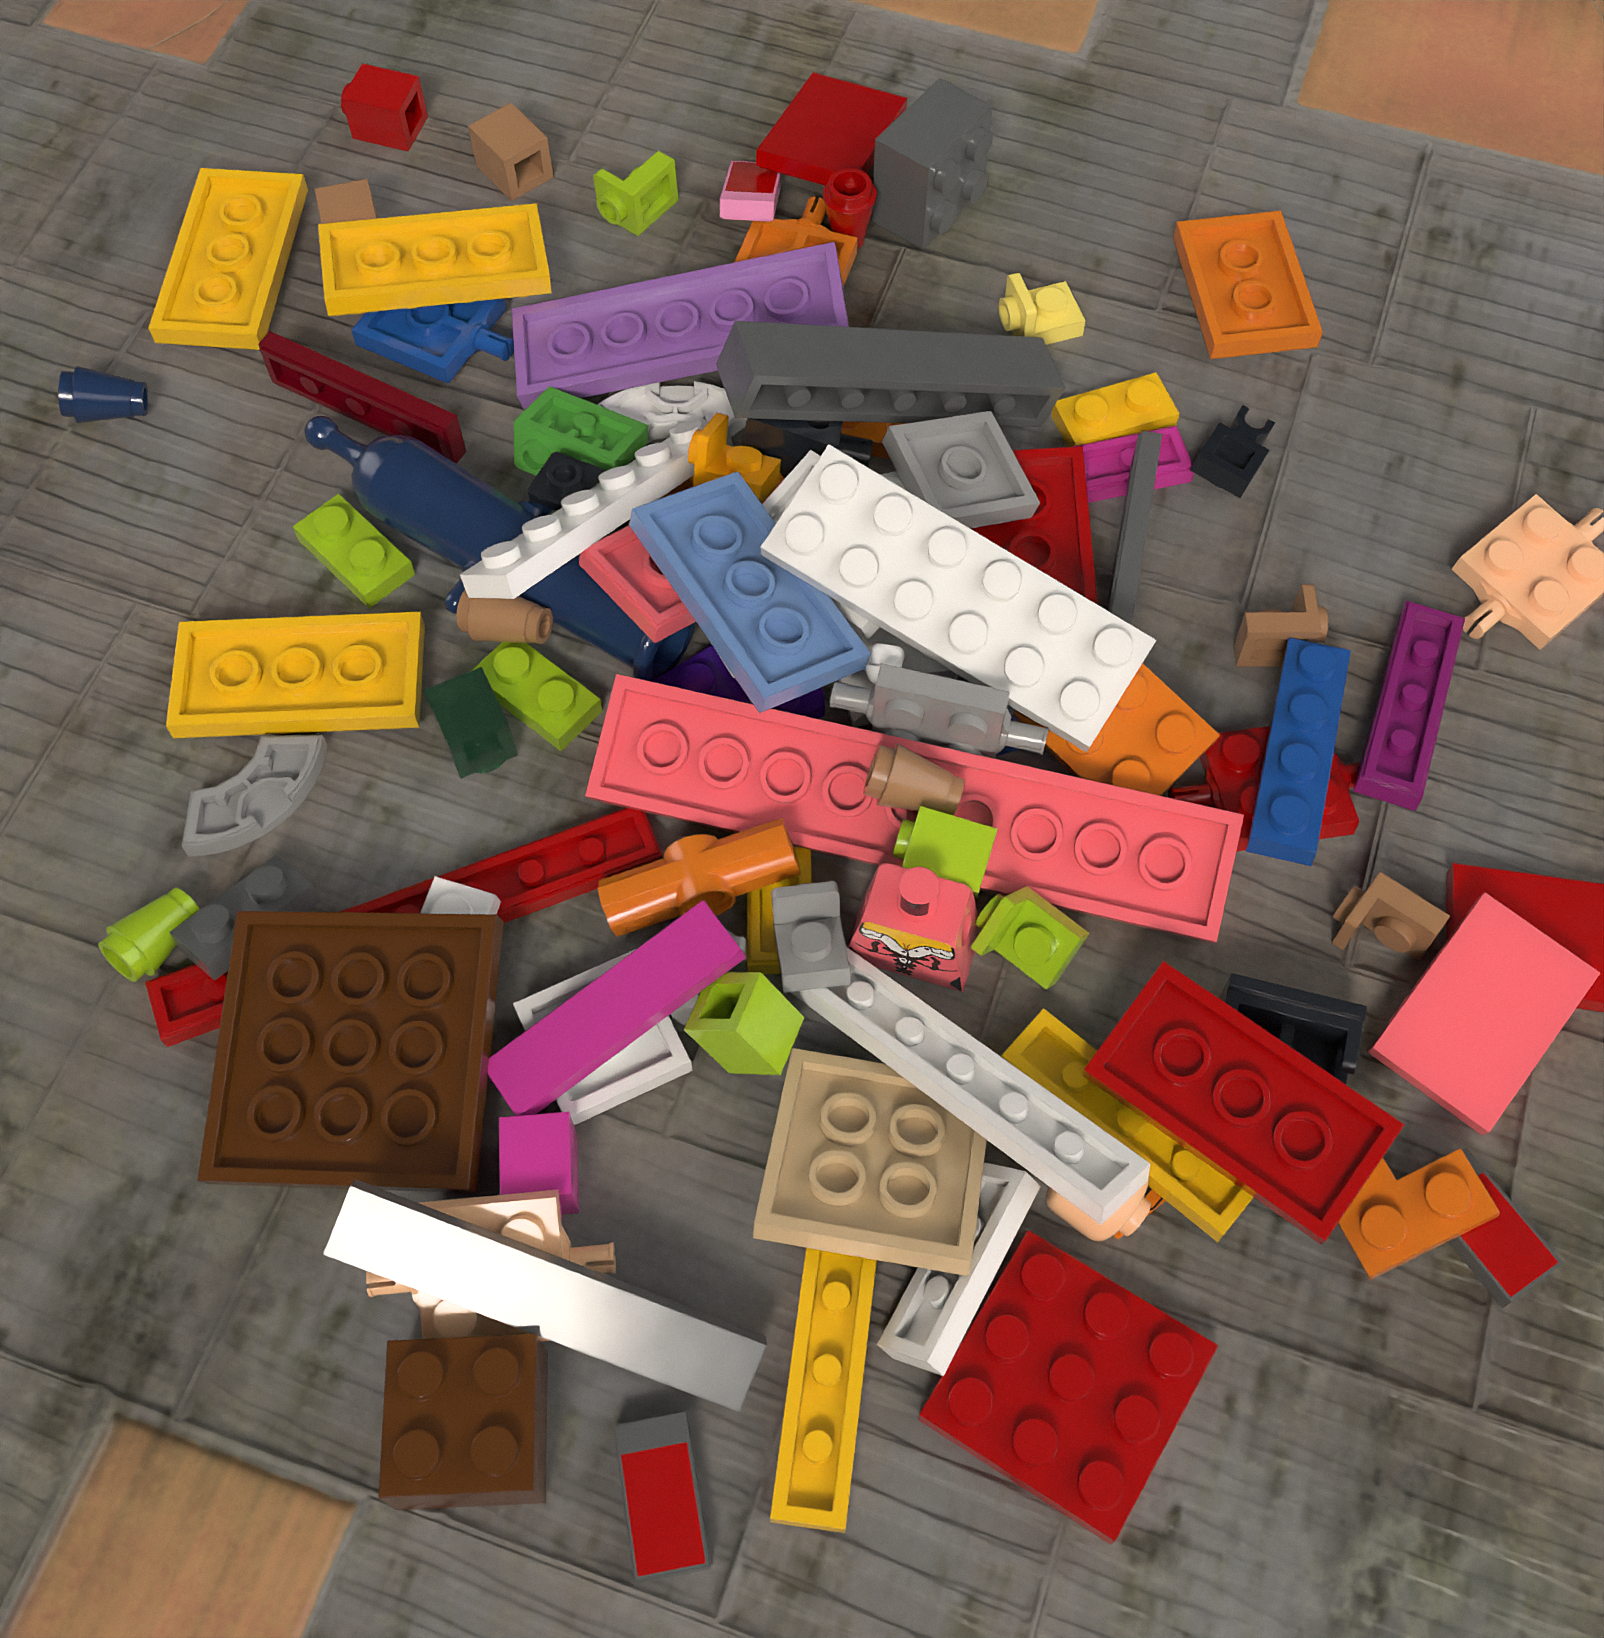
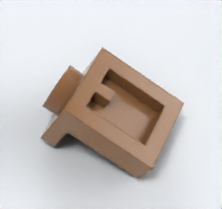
[1233,584,1328,667]
[1332,872,1450,961]

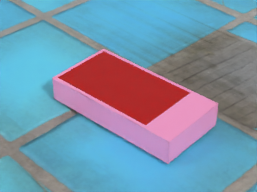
[720,161,783,222]

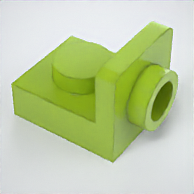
[593,150,679,236]
[971,886,1090,990]

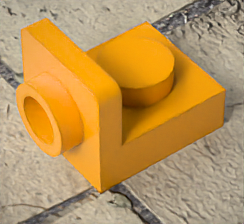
[688,413,781,503]

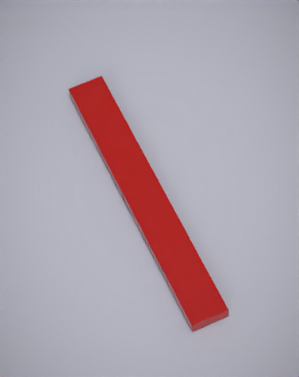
[145,808,663,1047]

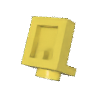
[999,273,1086,345]

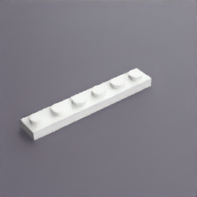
[460,420,733,599]
[790,947,1150,1225]

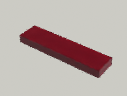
[258,331,467,464]

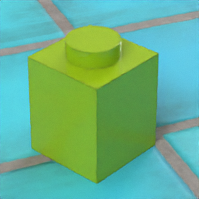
[893,806,997,898]
[684,972,805,1075]

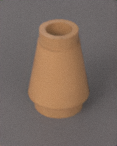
[456,590,553,644]
[863,743,965,815]

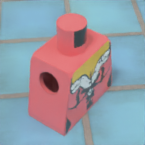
[847,863,981,992]

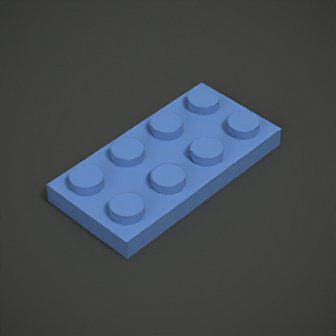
[629,471,871,713]

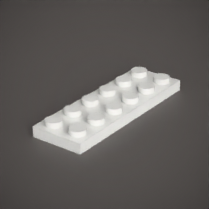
[760,444,1156,752]

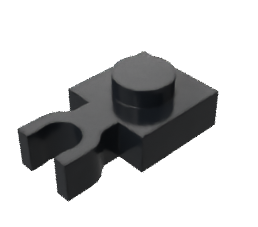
[1190,405,1275,498]

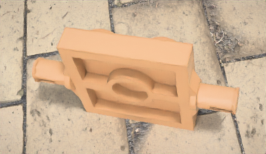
[1451,494,1604,650]
[366,1190,616,1342]

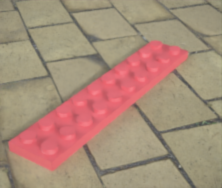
[585,674,1244,944]

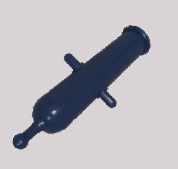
[304,416,695,682]

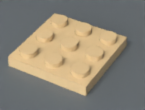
[753,1048,987,1276]

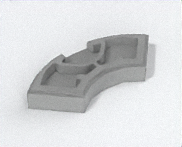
[182,735,328,857]

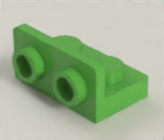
[514,386,649,476]

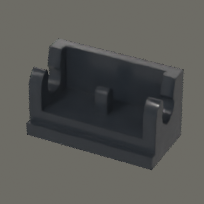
[1219,973,1367,1084]

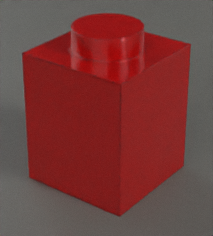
[341,63,428,152]

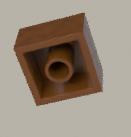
[378,1334,548,1510]

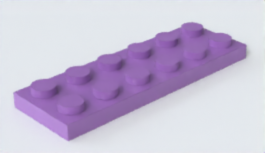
[512,242,849,410]

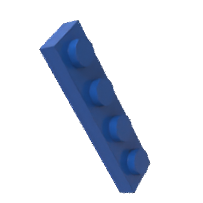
[1246,638,1351,866]

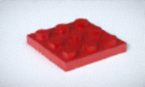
[918,1230,1219,1545]

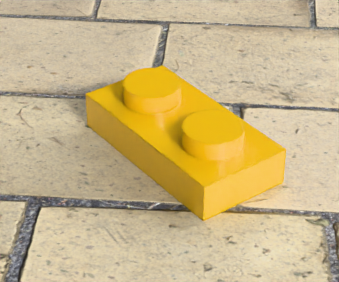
[1051,372,1180,447]

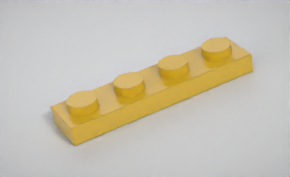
[1001,1008,1254,1243]
[770,1248,877,1533]

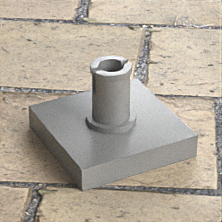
[882,411,1040,529]

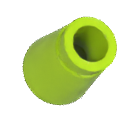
[98,887,200,982]

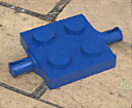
[351,298,514,384]

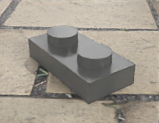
[169,855,320,981]

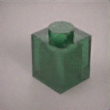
[423,667,518,779]

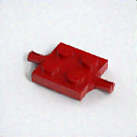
[1168,726,1360,852]

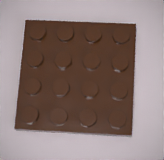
[197,911,504,1193]

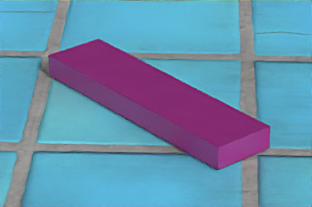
[1353,601,1465,811]

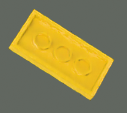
[148,168,308,350]
[318,203,552,316]
[166,611,425,738]

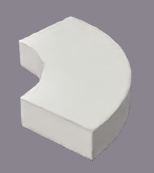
[597,381,747,443]

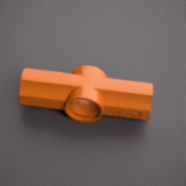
[597,818,801,937]

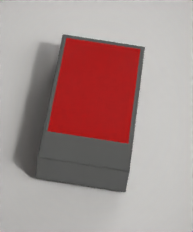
[1448,1147,1564,1308]
[613,1411,711,1584]

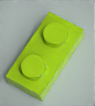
[292,493,415,609]
[470,642,603,751]

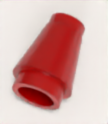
[823,168,877,249]

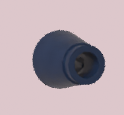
[58,366,148,423]

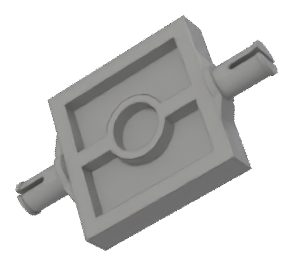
[830,663,1049,759]

